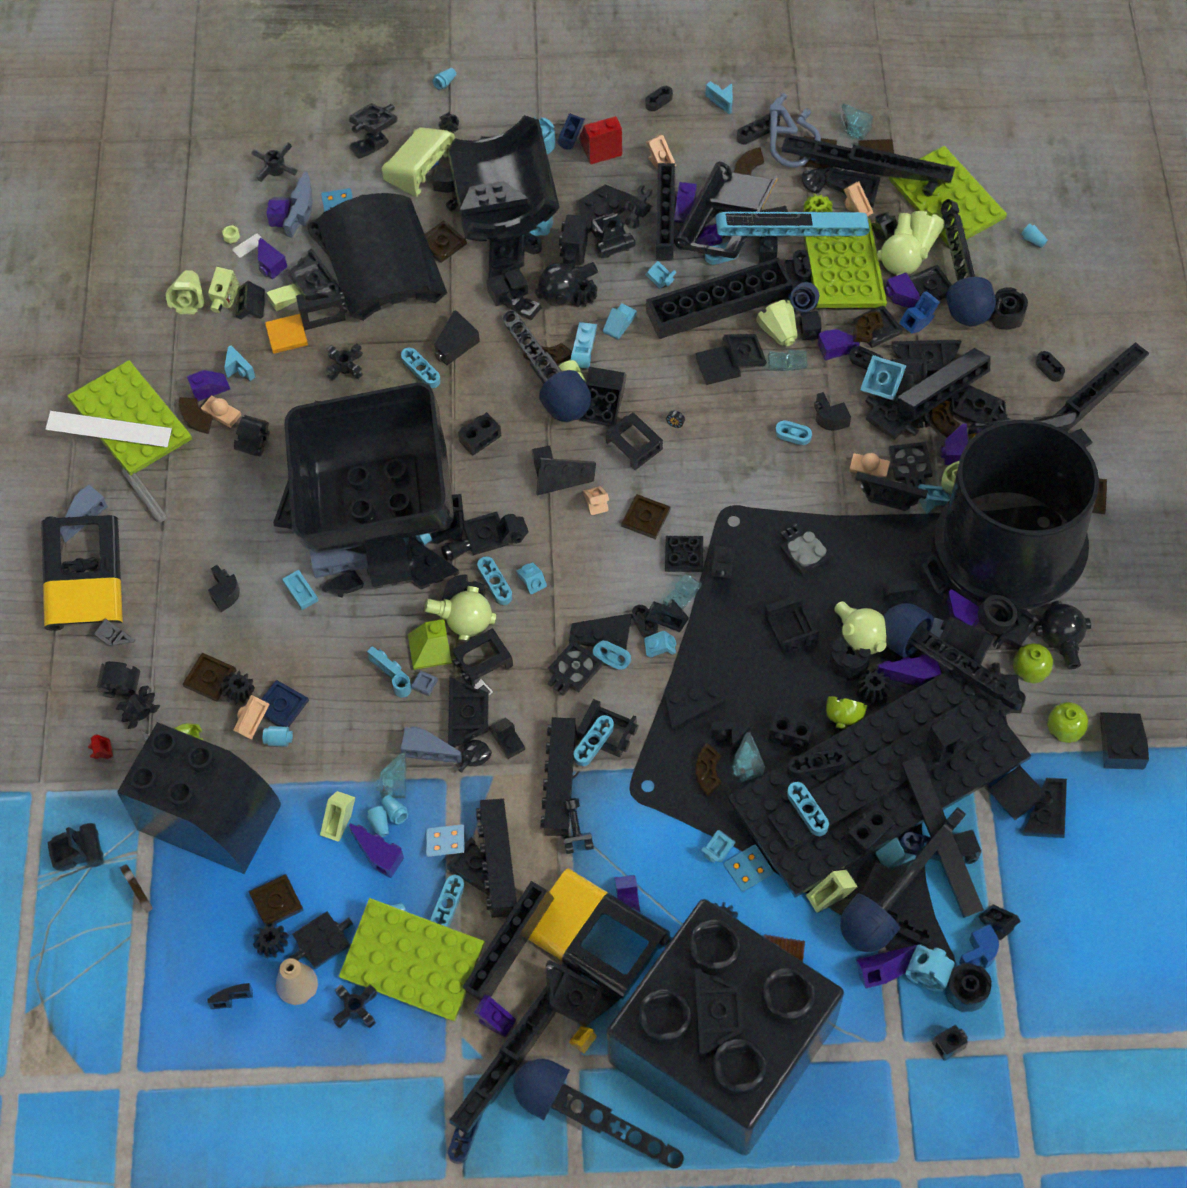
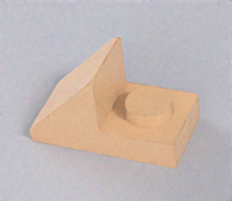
[646,135,676,170]
[583,486,609,515]

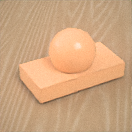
[844,181,873,217]
[201,396,241,428]
[849,453,890,478]
[233,695,269,739]

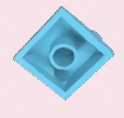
[860,356,906,401]

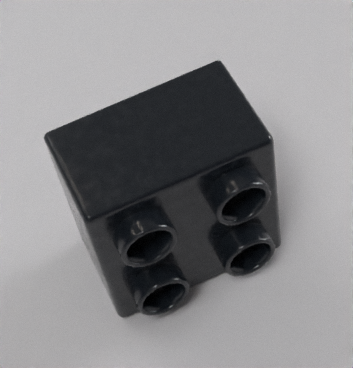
[607,899,844,1155]

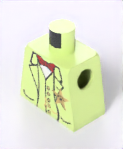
[208,267,240,313]

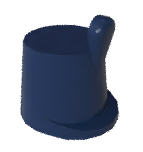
[786,282,820,314]

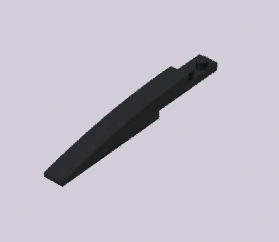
[782,134,955,183]
[1054,342,1149,432]
[449,962,582,1134]

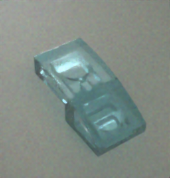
[768,349,807,371]
[663,574,702,610]

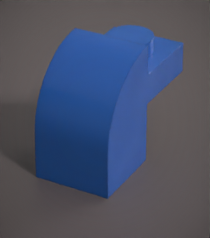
[899,292,940,334]
[959,924,999,969]

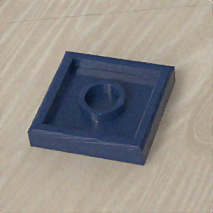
[261,680,309,727]

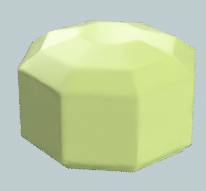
[222,225,240,243]

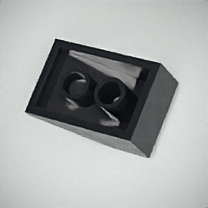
[1100,712,1149,770]

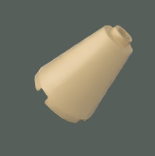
[276,959,318,1005]

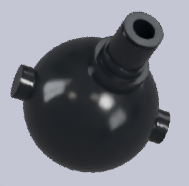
[535,262,598,306]
[1035,600,1091,669]

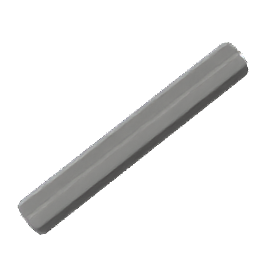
[122,468,166,523]

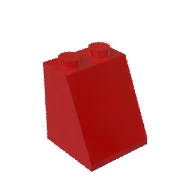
[579,116,622,165]

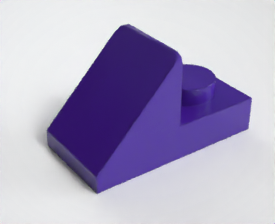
[696,224,723,246]
[615,875,640,912]
[474,995,516,1037]

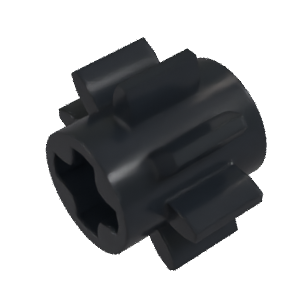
[438,112,459,133]

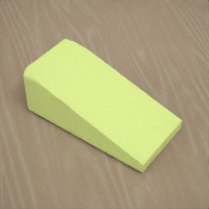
[267,284,301,312]

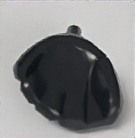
[802,167,830,194]
[458,740,492,773]

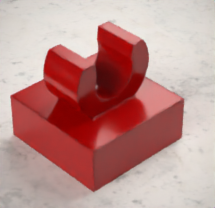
[88,734,113,759]

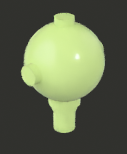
[877,213,928,276]
[424,586,496,641]
[835,601,886,655]

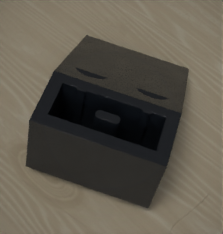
[579,367,627,426]

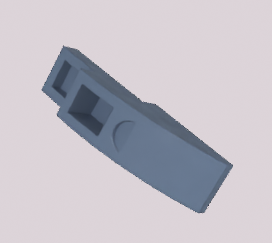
[283,171,313,238]

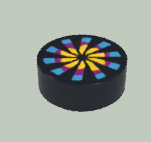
[666,410,685,428]

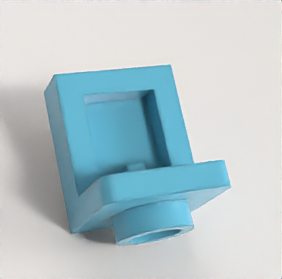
[645,261,676,289]
[516,562,547,594]
[644,631,676,658]
[702,830,735,863]

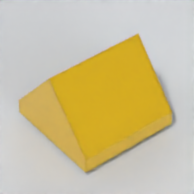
[569,1026,596,1054]

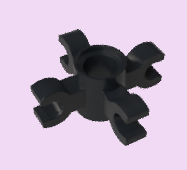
[625,185,653,229]
[326,344,363,381]
[116,685,160,729]
[333,984,378,1029]

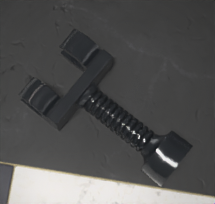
[563,798,594,854]

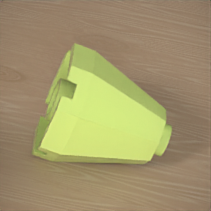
[165,270,204,314]
[756,300,798,347]

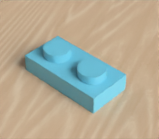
[282,570,319,610]

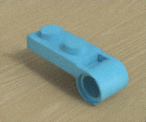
[571,322,597,369]
[367,646,411,698]

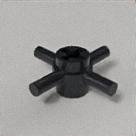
[252,142,297,182]

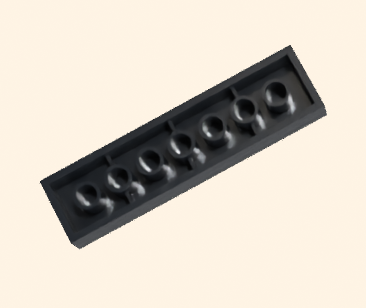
[646,257,793,339]

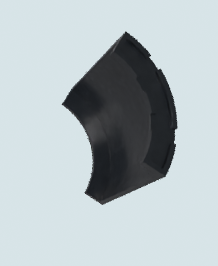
[447,115,560,241]
[316,193,447,321]

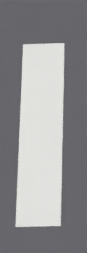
[46,411,172,447]

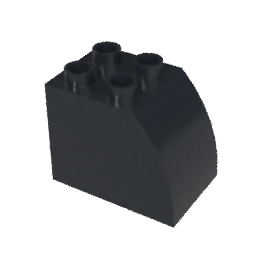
[117,722,281,874]

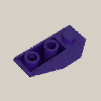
[877,654,941,687]
[349,823,404,878]
[856,945,917,988]

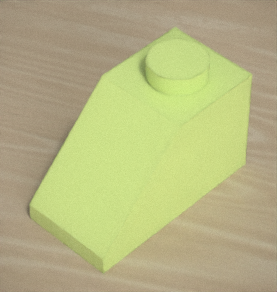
[320,791,355,842]
[806,870,857,912]

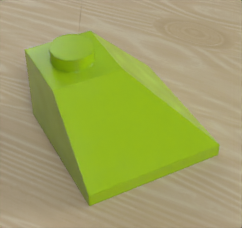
[408,619,452,670]

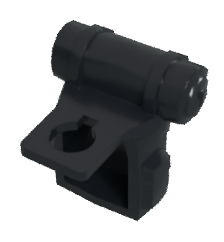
[590,213,635,258]
[47,823,104,871]

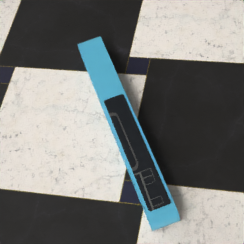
[715,212,870,236]

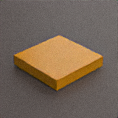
[265,314,308,354]

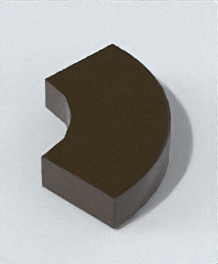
[734,147,764,176]
[853,311,884,343]
[523,343,572,366]
[179,397,213,434]
[930,400,961,438]
[695,743,721,797]
[120,864,153,913]

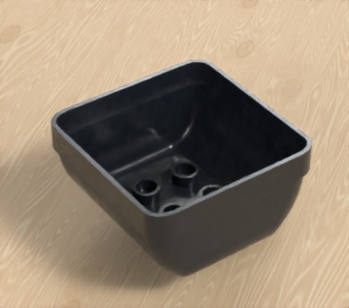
[284,382,454,589]

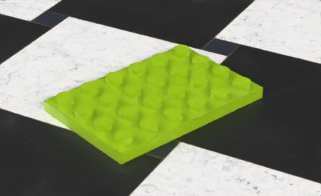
[888,146,1007,247]
[803,219,887,308]
[67,360,192,476]
[339,898,485,1021]

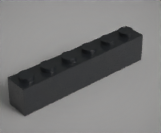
[656,163,675,259]
[898,348,991,421]
[540,717,576,837]
[476,798,517,918]
[462,881,554,1001]

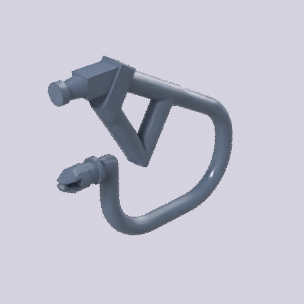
[769,93,821,168]

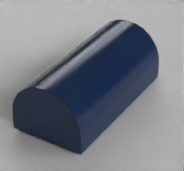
[557,113,585,149]

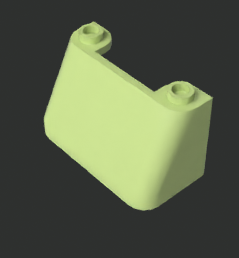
[382,127,455,197]

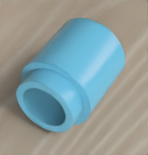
[263,726,293,747]

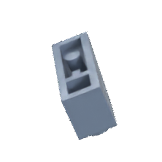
[60,485,108,543]
[309,549,368,578]
[401,726,462,764]

